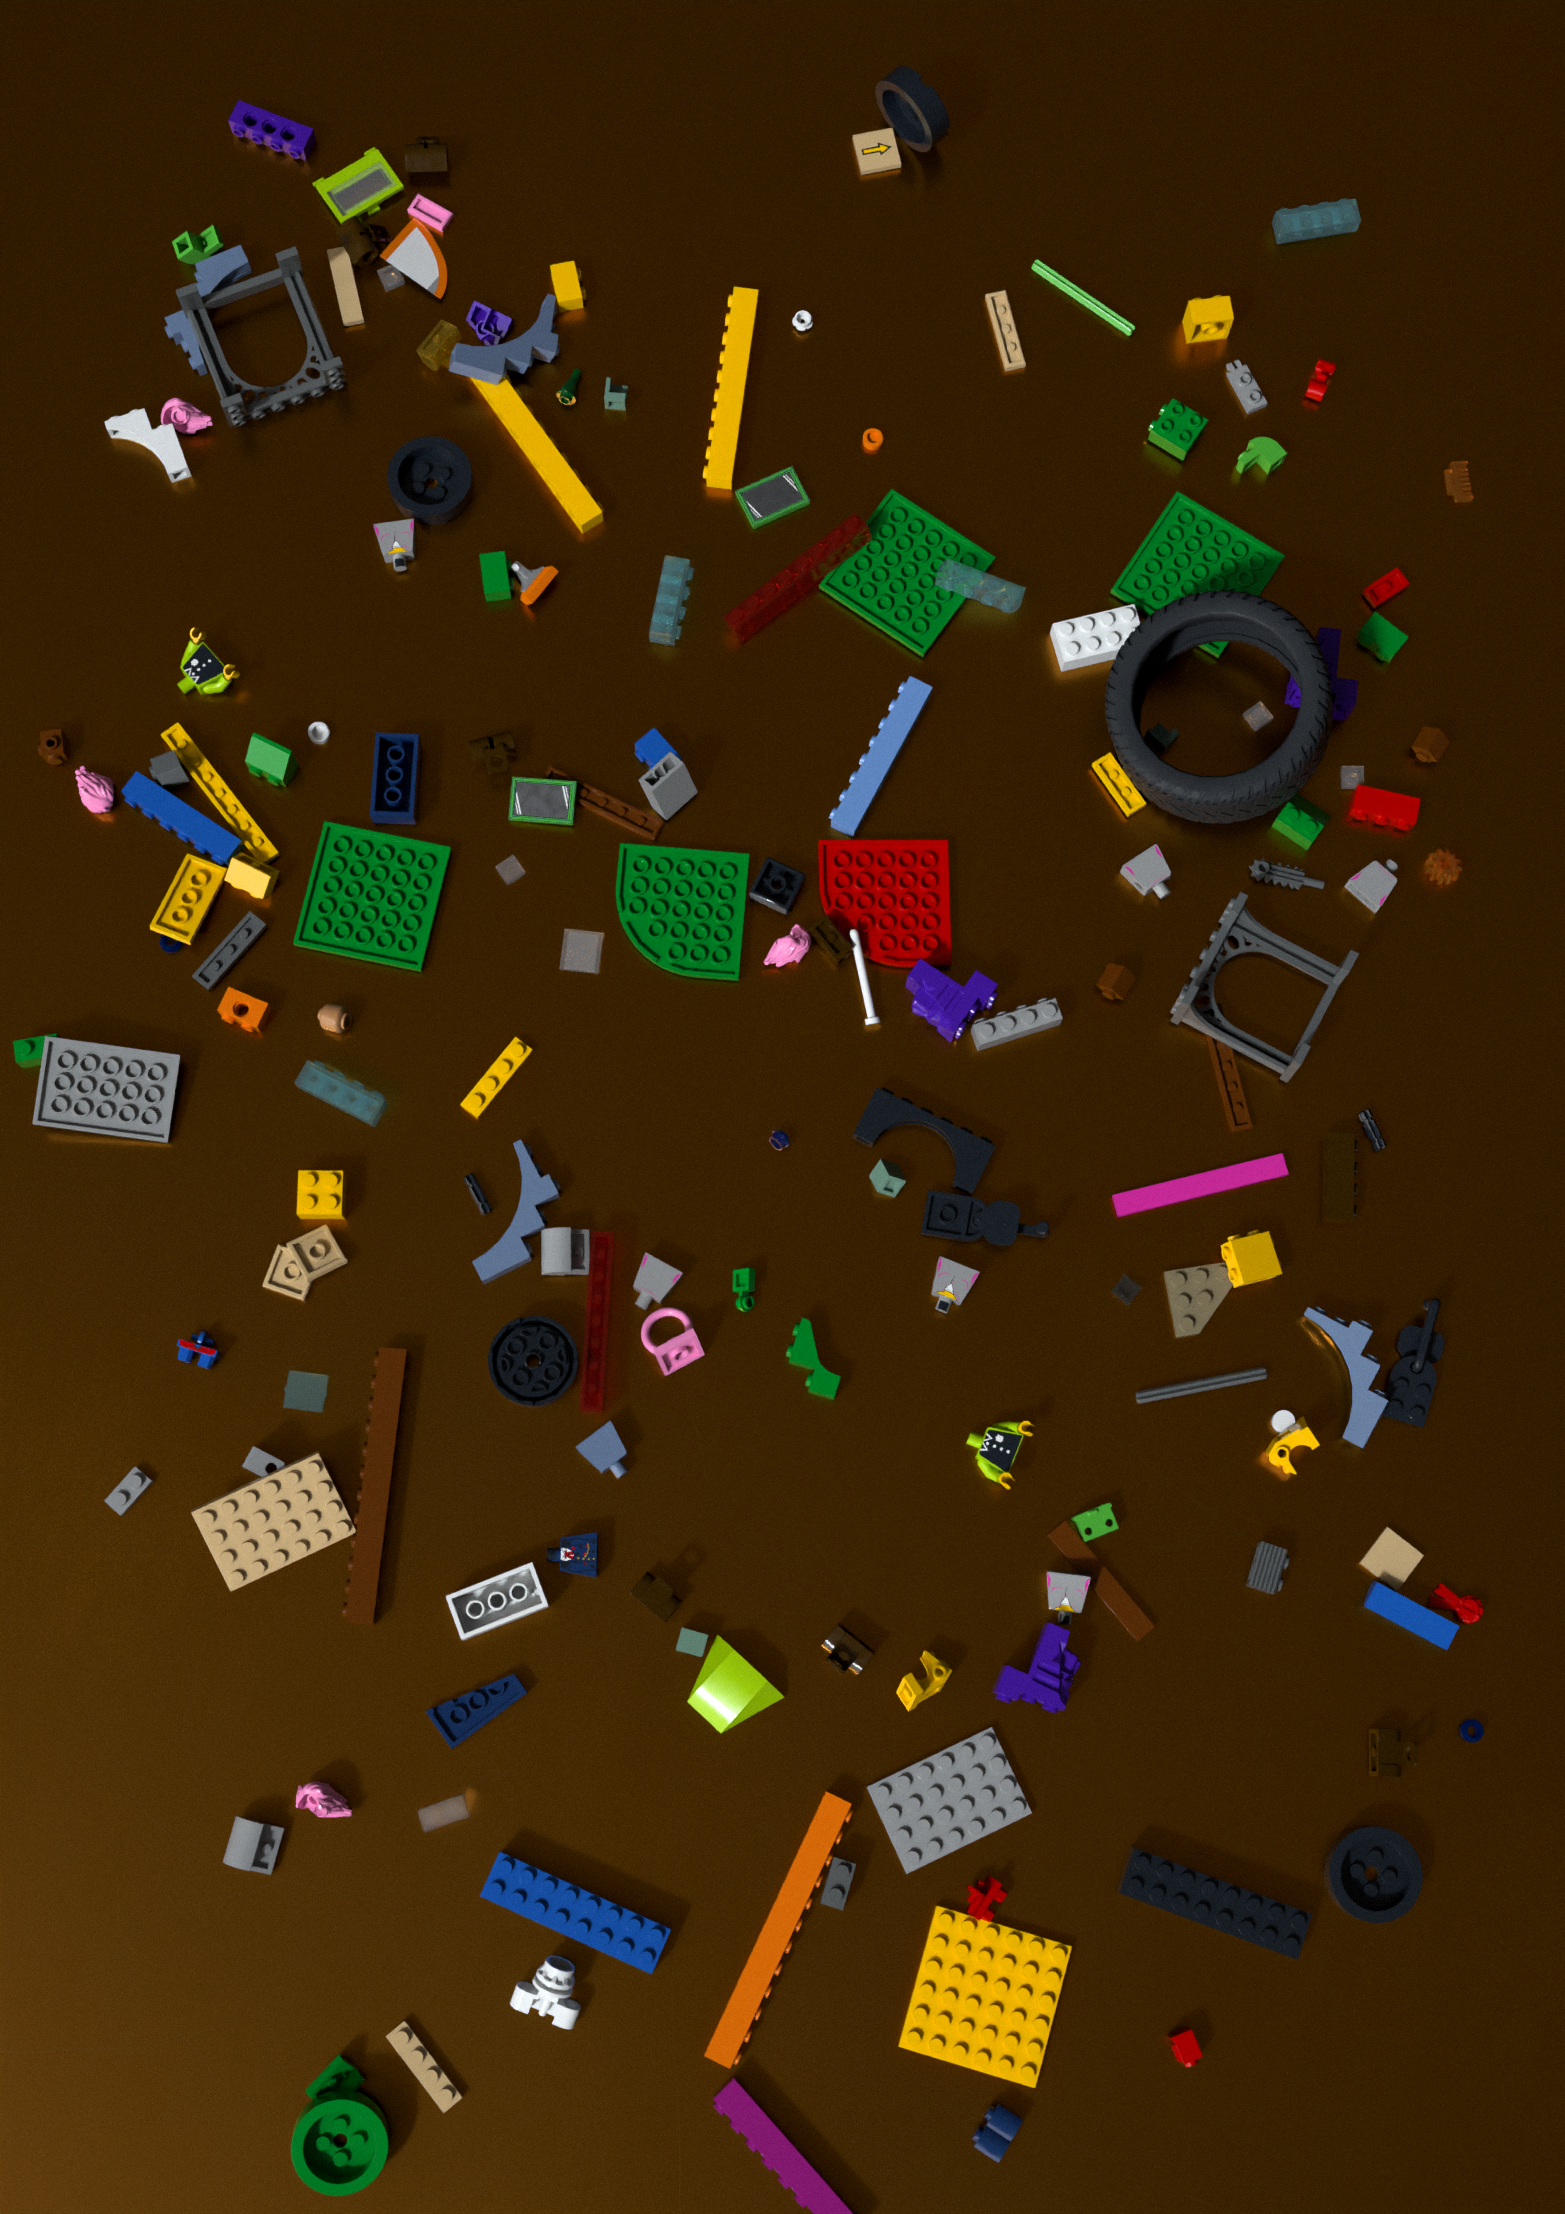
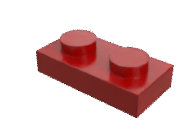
[1362,567,1410,609]

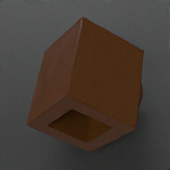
[1411,726,1450,762]
[38,729,68,764]
[1096,963,1136,1000]

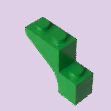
[786,1318,841,1400]

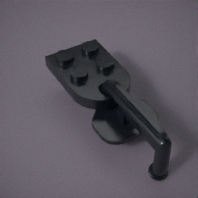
[921,1190,1050,1246]
[1382,1298,1445,1428]

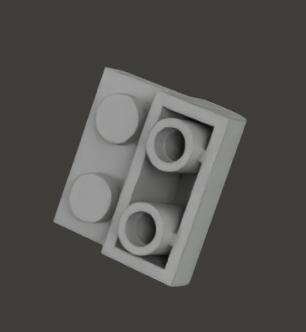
[541,1227,590,1276]
[223,1816,284,1875]

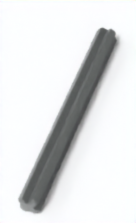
[1135,1367,1267,1404]

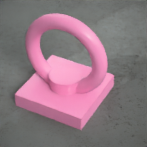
[641,1307,705,1376]

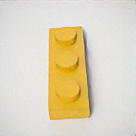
[1092,752,1147,817]

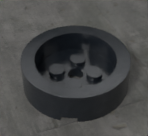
[875,66,950,152]
[387,436,474,525]
[488,1315,580,1408]
[1324,1825,1423,1923]

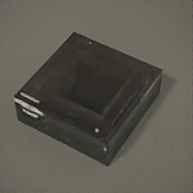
[1111,1274,1142,1306]

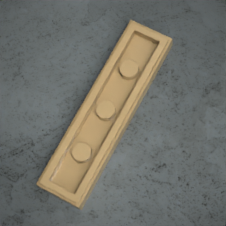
[327,246,364,327]
[985,290,1026,372]

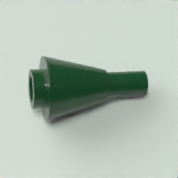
[556,369,582,405]

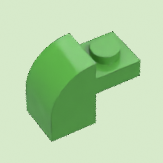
[172,225,224,264]
[1236,437,1287,474]

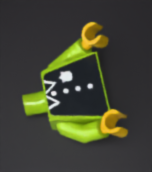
[177,627,240,695]
[966,1421,1035,1489]

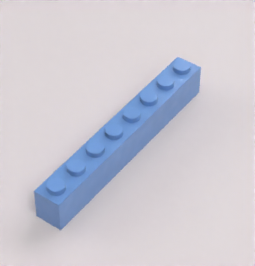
[829,676,933,838]

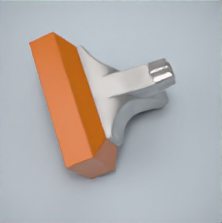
[511,561,559,605]

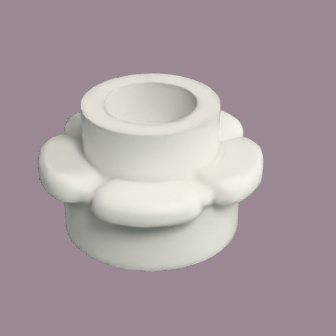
[792,310,813,331]

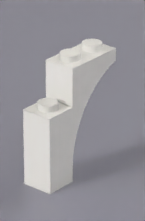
[104,408,192,483]

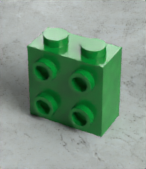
[1148,398,1208,461]

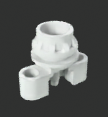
[510,1956,581,2029]

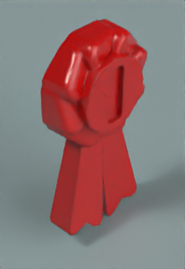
[1427,1583,1484,1624]

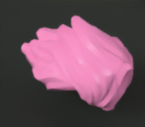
[161,398,213,435]
[75,766,114,813]
[764,924,812,967]
[296,1781,353,1817]

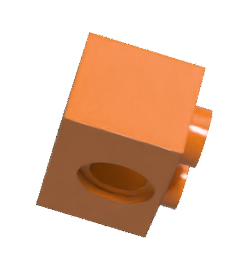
[217,987,272,1032]

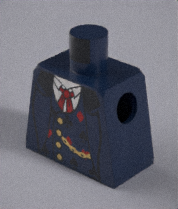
[547,1533,598,1578]

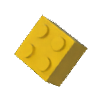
[1182,295,1234,343]
[297,1170,347,1219]

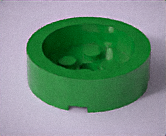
[291,2090,389,2196]

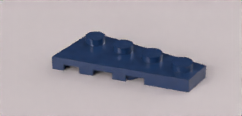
[425,1674,528,1749]

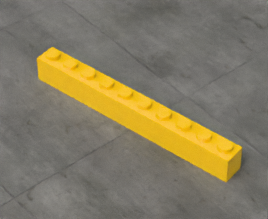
[703,287,759,490]
[470,374,604,534]

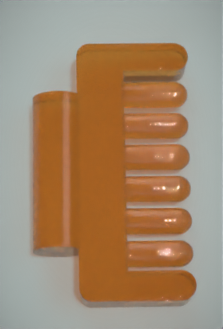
[1444,461,1474,503]

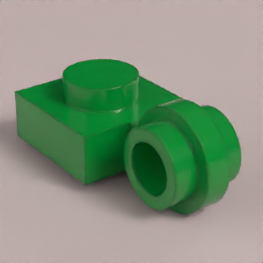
[733,1268,755,1312]

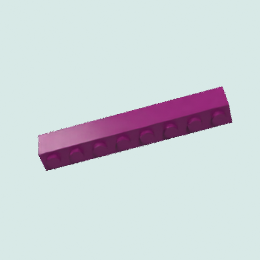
[713,2076,855,2214]

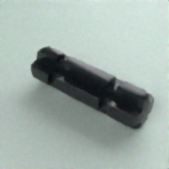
[1359,1109,1387,1151]
[463,1173,492,1215]

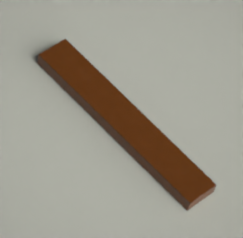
[543,765,664,842]
[1201,1002,1253,1133]
[1047,1521,1155,1642]

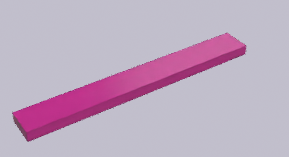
[1112,1153,1289,1217]

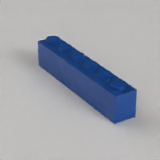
[121,771,245,867]

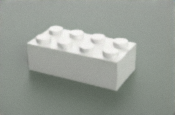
[1050,604,1140,672]
[446,1562,550,1640]

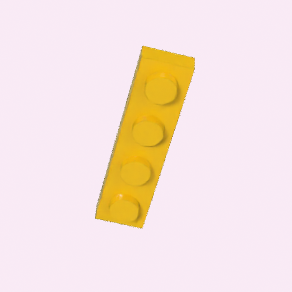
[460,1036,533,1119]

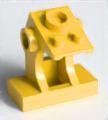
[1266,1416,1320,1474]
[896,1650,952,1712]

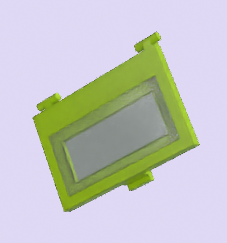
[312,147,404,225]

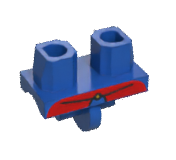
[177,1330,221,1370]

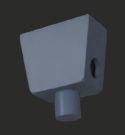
[576,1421,629,1479]

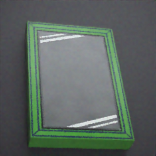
[735,466,810,529]
[509,777,577,825]

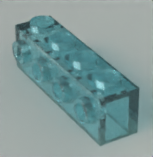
[1272,198,1361,244]
[649,555,694,646]
[935,559,1026,613]
[295,1060,388,1127]

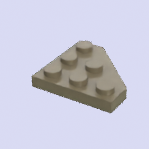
[1164,1262,1233,1338]

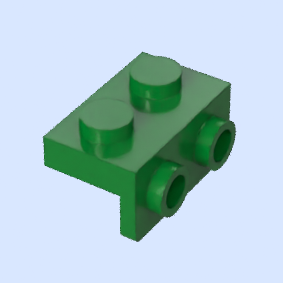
[305,2055,365,2099]

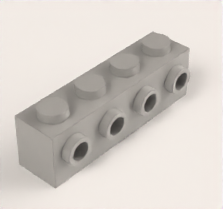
[971,998,1063,1051]

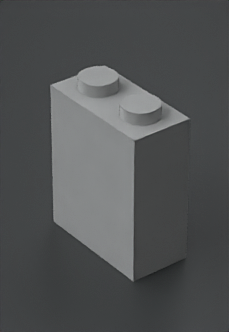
[639,752,698,820]

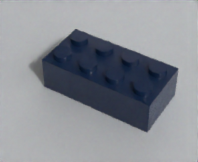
[370,732,422,825]

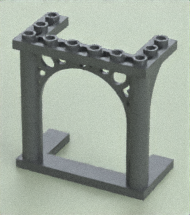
[175,246,347,427]
[1170,892,1359,1083]

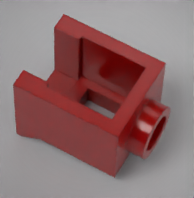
[1167,2027,1203,2068]

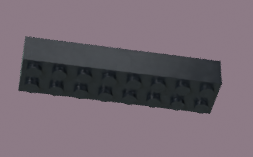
[1116,1847,1312,1960]

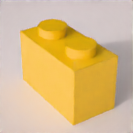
[550,261,586,312]
[225,852,279,899]

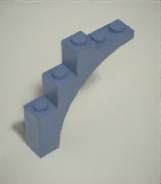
[164,245,252,376]
[449,294,560,385]
[472,1139,561,1284]
[1304,1306,1390,1449]

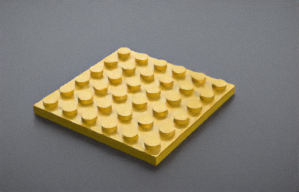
[898,1905,1072,2088]

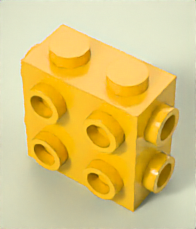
[1221,1230,1282,1288]

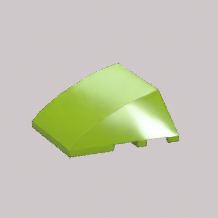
[687,1634,784,1733]

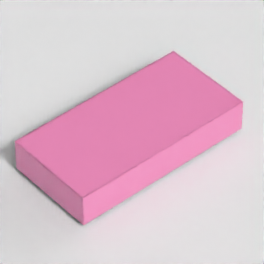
[407,194,454,232]

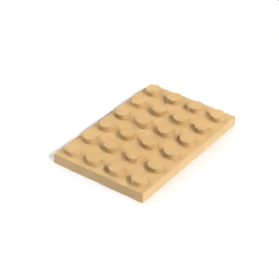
[191,1451,357,1591]

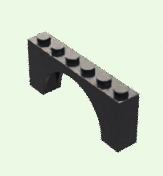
[853,1088,996,1197]

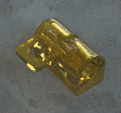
[416,319,462,371]

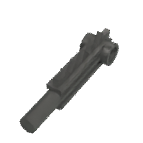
[1249,858,1325,890]

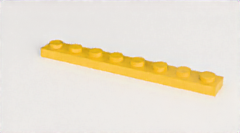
[160,722,280,864]

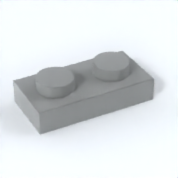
[104,1466,154,1516]

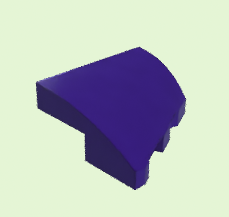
[466,301,515,346]

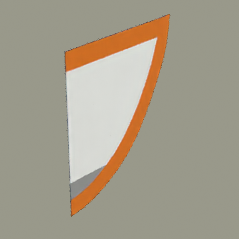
[379,217,447,299]

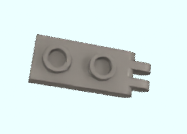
[1226,359,1267,415]

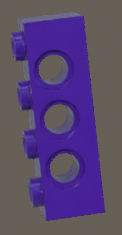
[228,100,316,160]

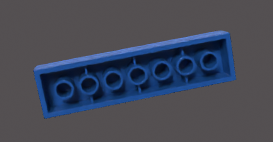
[480,1850,672,1974]

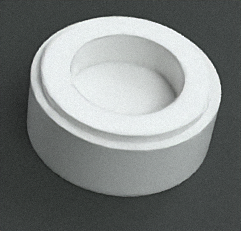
[308,722,330,744]
[1271,1410,1295,1433]

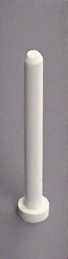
[850,929,881,1025]

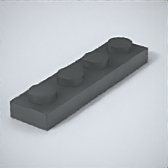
[192,911,268,991]

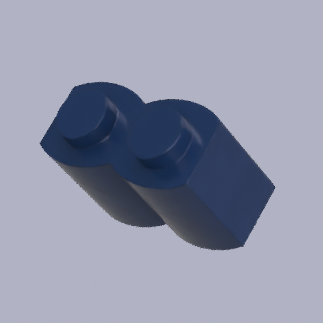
[972,2103,1023,2163]

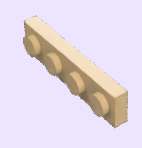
[386,2020,463,2113]

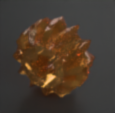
[1425,848,1462,885]

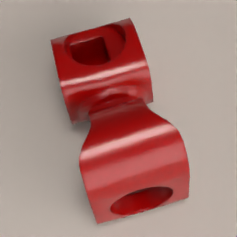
[1305,358,1337,402]

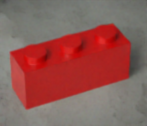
[1348,784,1421,830]

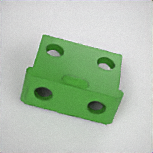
[1071,1503,1119,1542]

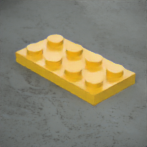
[150,853,228,945]

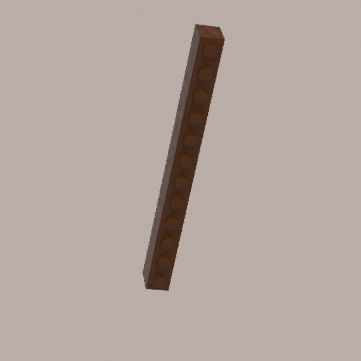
[342,1347,409,1624]

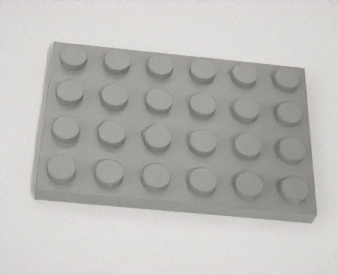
[32,1036,181,1143]
[867,1727,1032,1874]

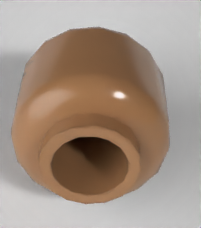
[318,1002,352,1033]

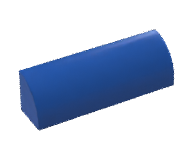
[1364,1580,1459,1650]

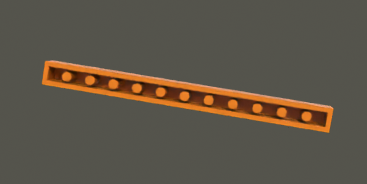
[704,1791,853,2069]

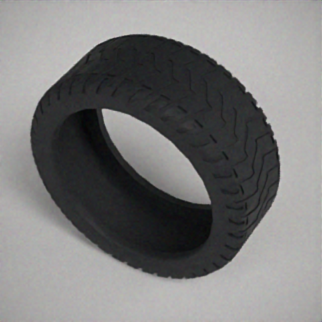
[1105,590,1333,824]

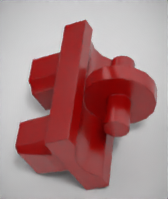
[966,1875,1007,1922]

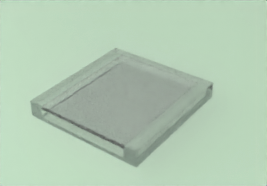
[559,929,604,974]

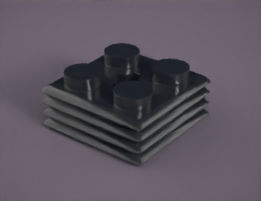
[749,857,806,915]

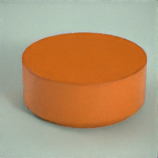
[862,428,884,450]

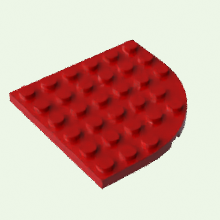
[818,840,952,967]

